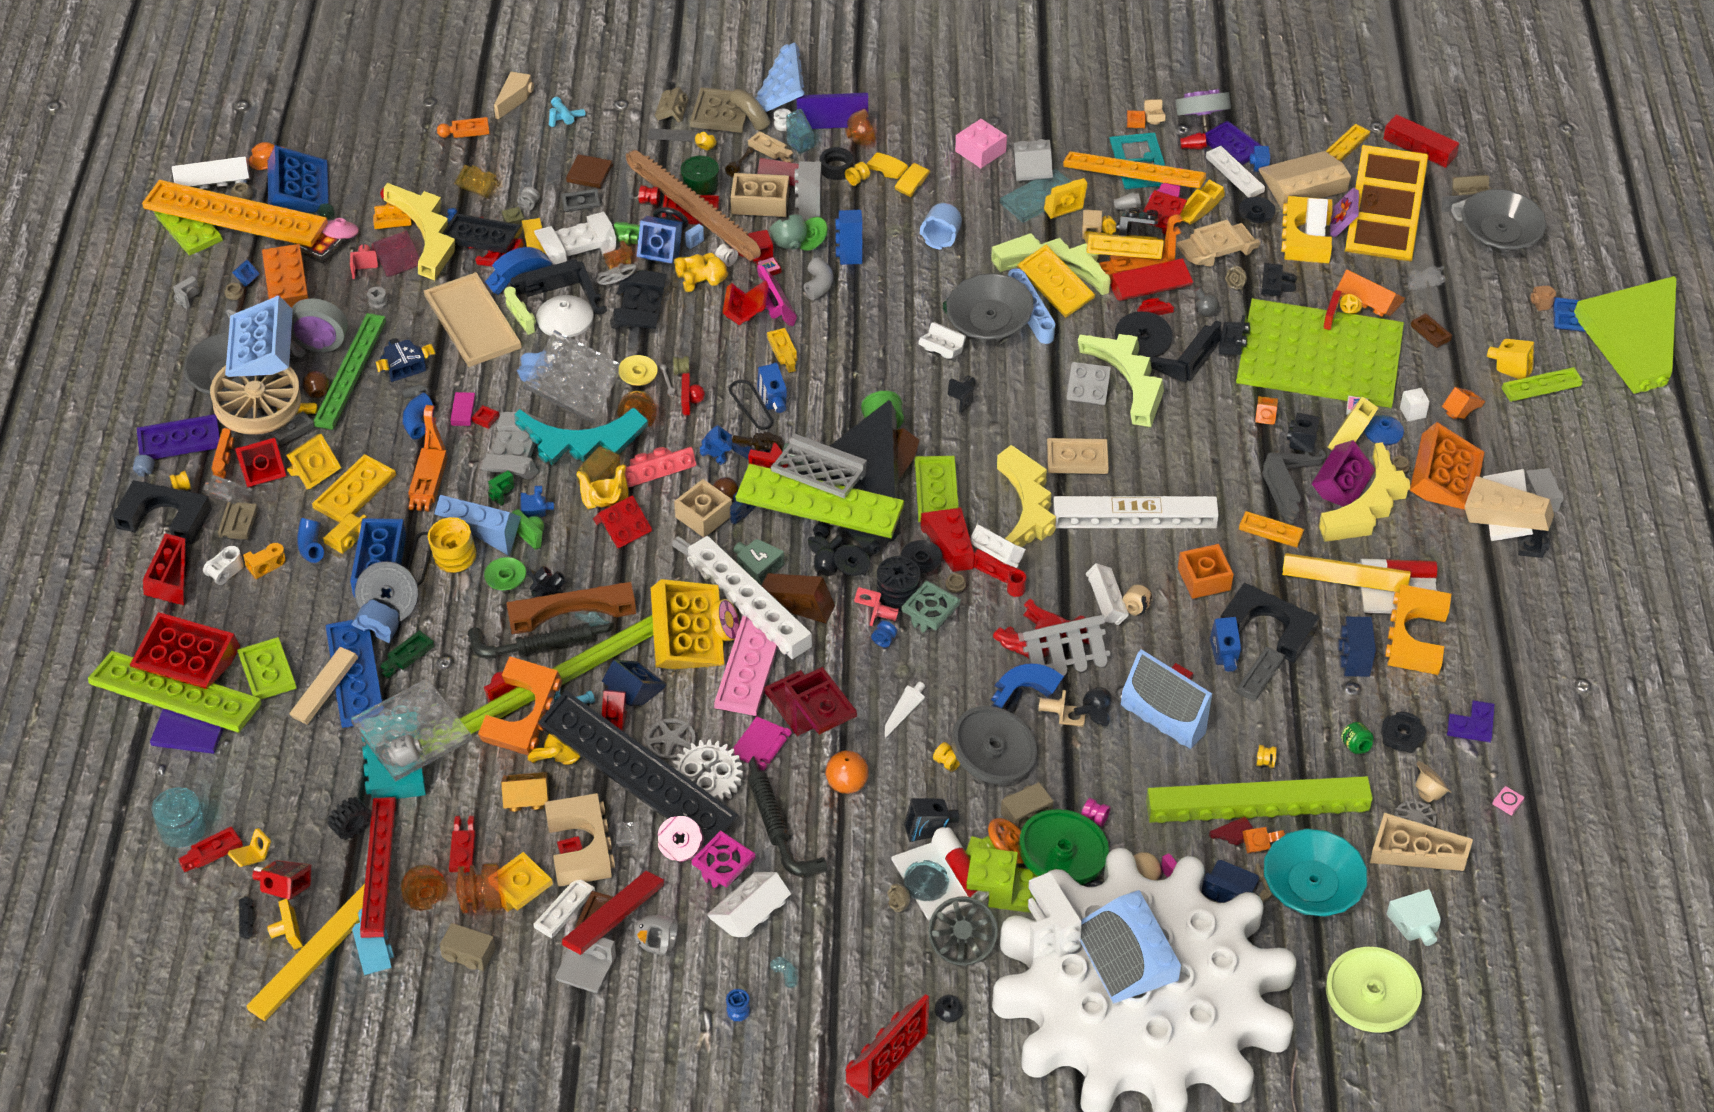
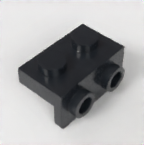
[1218,315,1250,355]

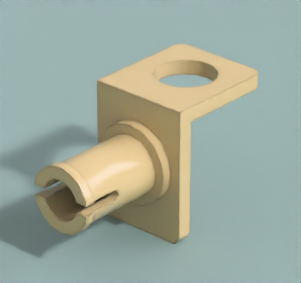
[1039,690,1085,727]

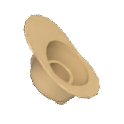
[1415,761,1452,802]

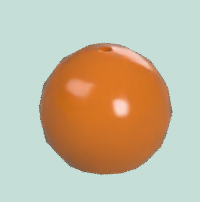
[825,750,869,794]

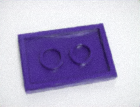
[1205,121,1262,165]
[150,708,224,754]

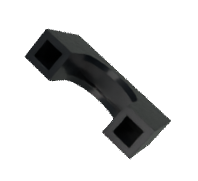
[112,480,212,545]
[1221,582,1319,663]

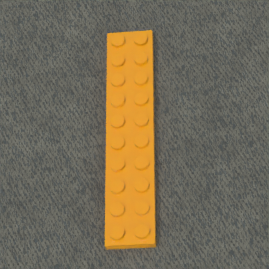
[142,180,328,247]

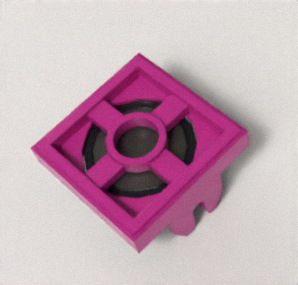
[691,831,756,888]

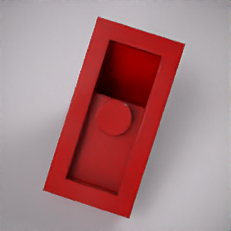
[748,442,789,469]
[602,690,627,731]

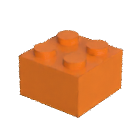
[1178,544,1234,599]

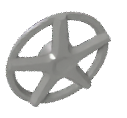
[596,263,636,285]
[646,718,695,759]

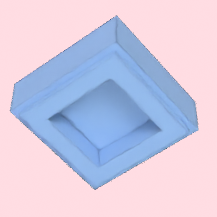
[685,224,704,249]

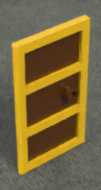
[1345,145,1428,261]

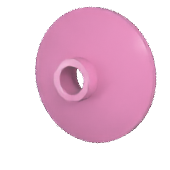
[322,218,358,239]

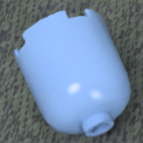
[920,203,962,250]

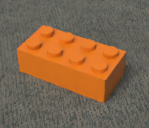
[262,244,309,308]

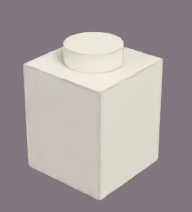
[1400,388,1430,421]

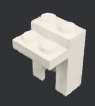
[1028,872,1081,958]

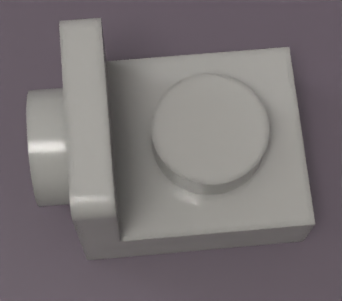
[173,276,200,309]

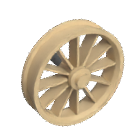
[210,366,301,434]

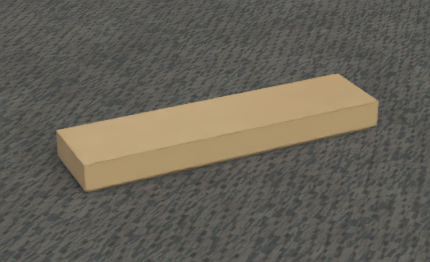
[289,647,358,725]

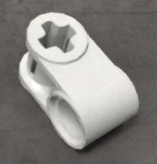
[203,546,244,585]

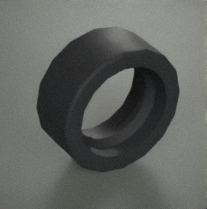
[820,147,853,180]

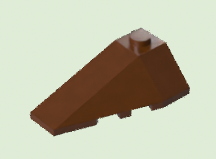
[897,428,920,479]

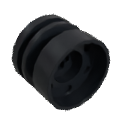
[877,556,920,612]

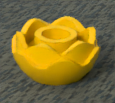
[695,132,717,150]

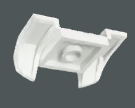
[534,212,616,265]

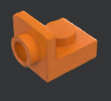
[1255,396,1278,425]

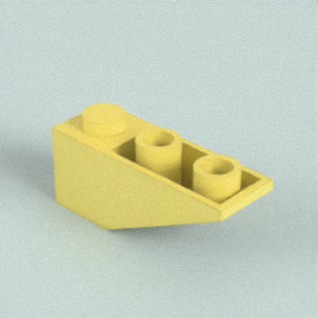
[1328,397,1378,450]

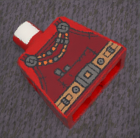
[252,860,311,900]

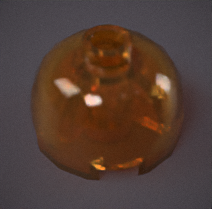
[845,108,876,146]
[617,391,657,427]
[401,864,448,911]

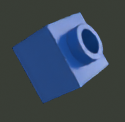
[1250,146,1270,172]

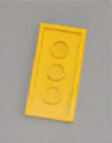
[1017,244,1095,318]
[312,454,396,523]

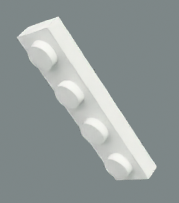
[1206,146,1265,198]

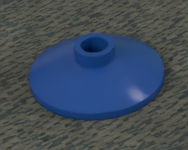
[1364,415,1404,446]

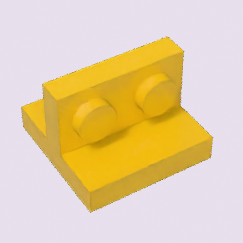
[287,434,341,489]
[488,852,553,912]

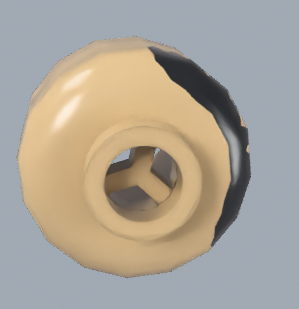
[1122,585,1153,616]

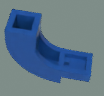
[485,247,553,295]
[991,664,1064,708]

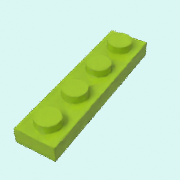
[1502,367,1583,402]

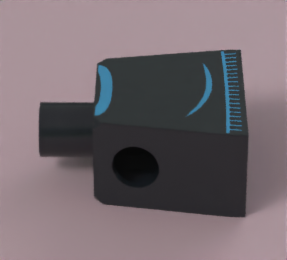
[904,798,959,842]

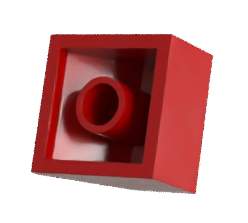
[235,438,286,487]

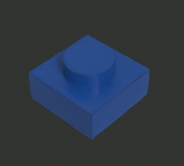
[232,259,260,286]

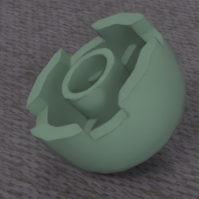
[769,214,807,250]

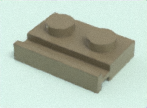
[218,502,258,540]

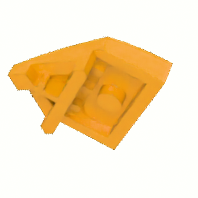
[373,202,411,229]

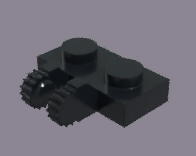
[1261,263,1297,296]

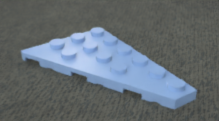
[756,42,805,112]

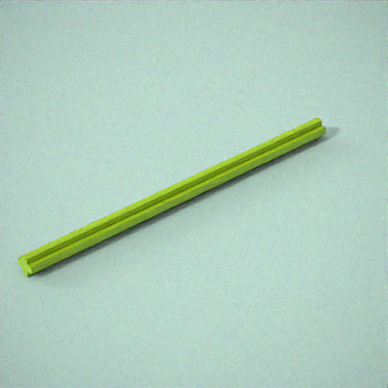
[420,615,654,758]

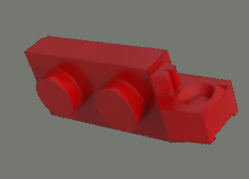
[178,826,243,872]

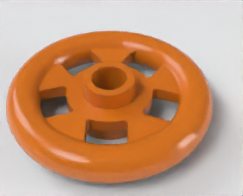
[988,818,1024,864]

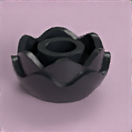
[935,994,964,1022]

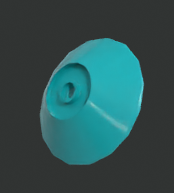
[1264,829,1367,917]

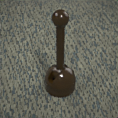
[725,147,753,178]

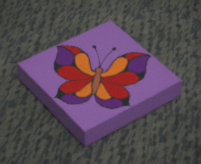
[1330,187,1359,237]

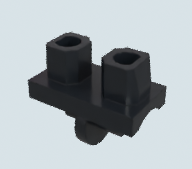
[526,566,567,598]

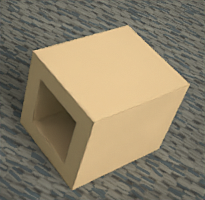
[1082,210,1102,239]

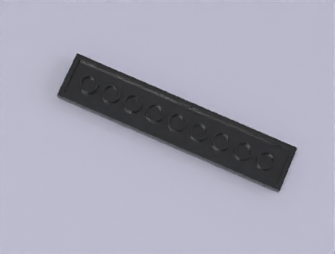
[538,690,739,847]

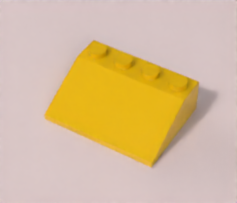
[651,579,724,669]

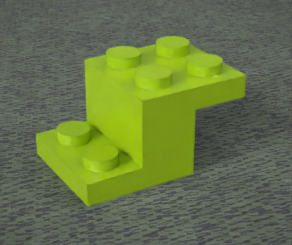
[967,846,1038,913]

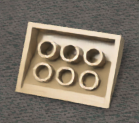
[1259,151,1351,209]

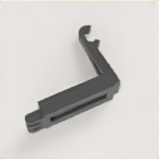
[1262,449,1326,525]

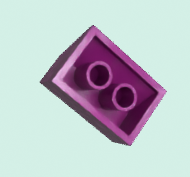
[1312,440,1376,507]

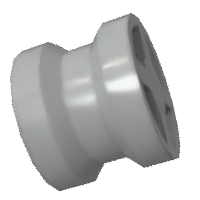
[517,187,540,210]
[367,287,388,311]

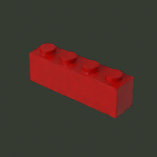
[1383,114,1459,168]

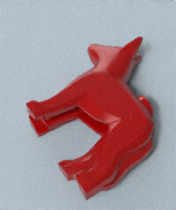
[993,598,1090,658]

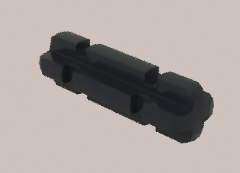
[239,896,253,939]

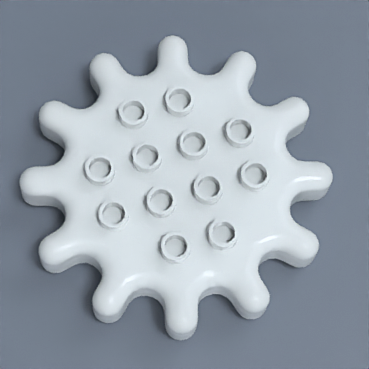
[992,848,1296,1112]

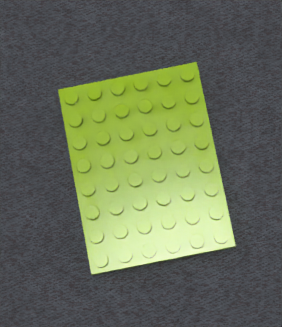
[1236,298,1404,408]

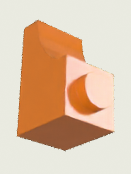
[1442,387,1485,419]

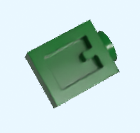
[488,471,514,506]

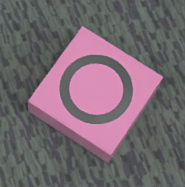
[1493,786,1525,816]

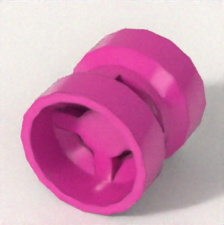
[1081,798,1111,827]

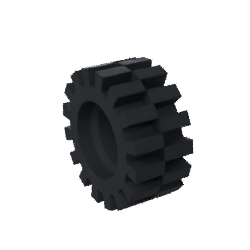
[328,797,371,840]

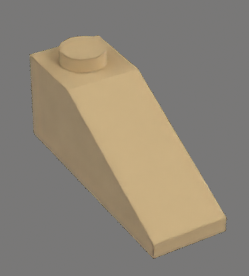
[494,72,534,119]

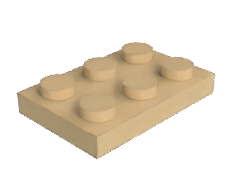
[1047,438,1109,474]

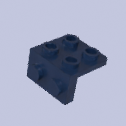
[1201,860,1259,903]

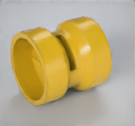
[845,162,870,186]
[933,742,960,772]

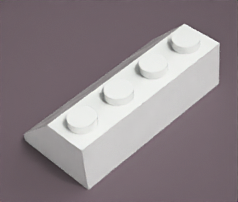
[172,157,250,189]

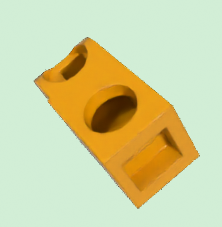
[243,543,286,579]

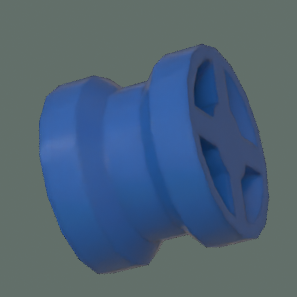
[871,621,897,647]

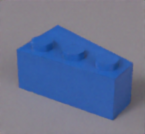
[835,210,862,265]

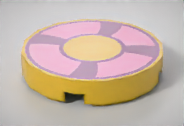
[712,599,740,641]

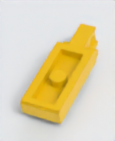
[767,328,797,373]

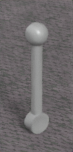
[660,364,675,396]

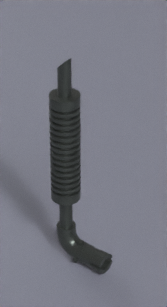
[468,622,614,659]
[748,756,827,877]

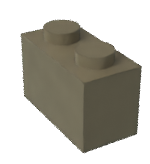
[1001,782,1053,829]
[439,923,496,971]

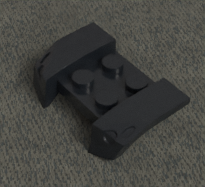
[610,270,667,329]

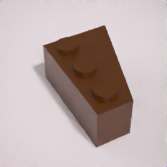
[761,573,835,624]

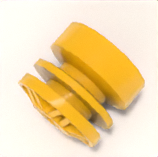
[427,517,477,573]

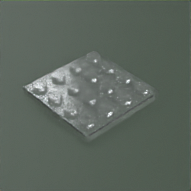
[523,329,620,424]
[351,678,472,781]

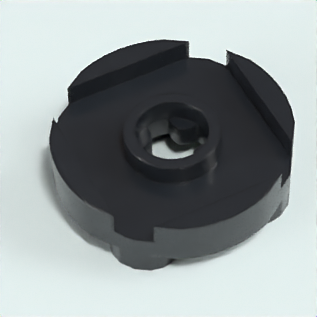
[1381,711,1426,753]

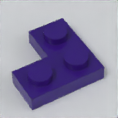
[1447,700,1494,743]

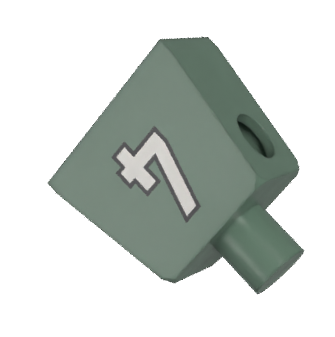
[733,539,785,585]

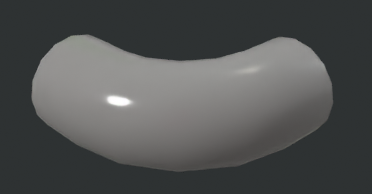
[804,257,833,300]

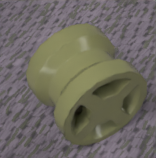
[673,356,690,376]

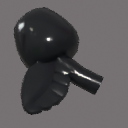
[808,535,843,576]
[1074,687,1112,726]

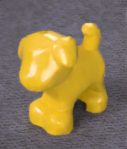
[674,253,728,292]

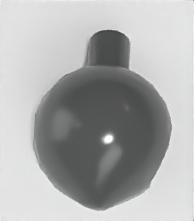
[1194,287,1219,316]

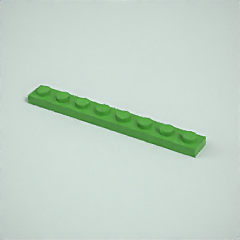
[313,313,386,430]

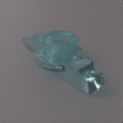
[575,612,611,627]

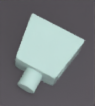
[1387,889,1441,946]

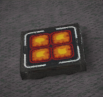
[294,233,347,264]

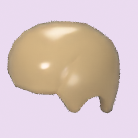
[1134,852,1161,880]

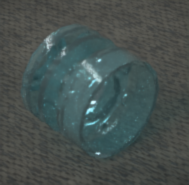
[152,787,206,848]

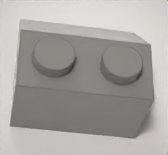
[1014,139,1053,181]

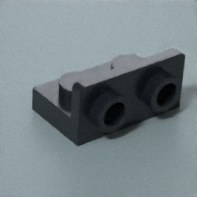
[1517,529,1550,558]

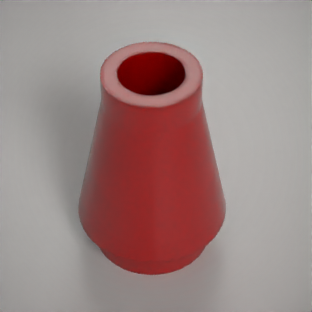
[1180,132,1207,150]

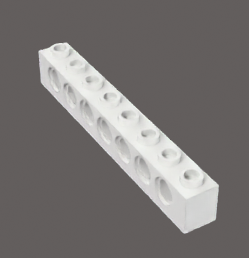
[687,536,812,659]

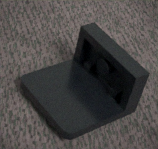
[1116,207,1162,236]

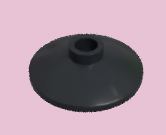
[1238,197,1276,223]
[901,540,942,573]

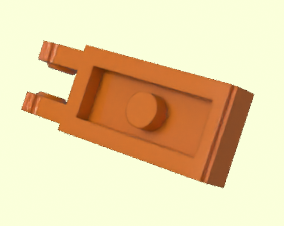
[212,428,235,482]

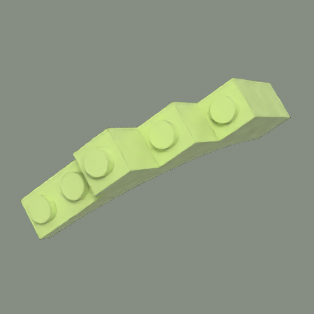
[991,233,1111,295]
[1078,334,1164,427]

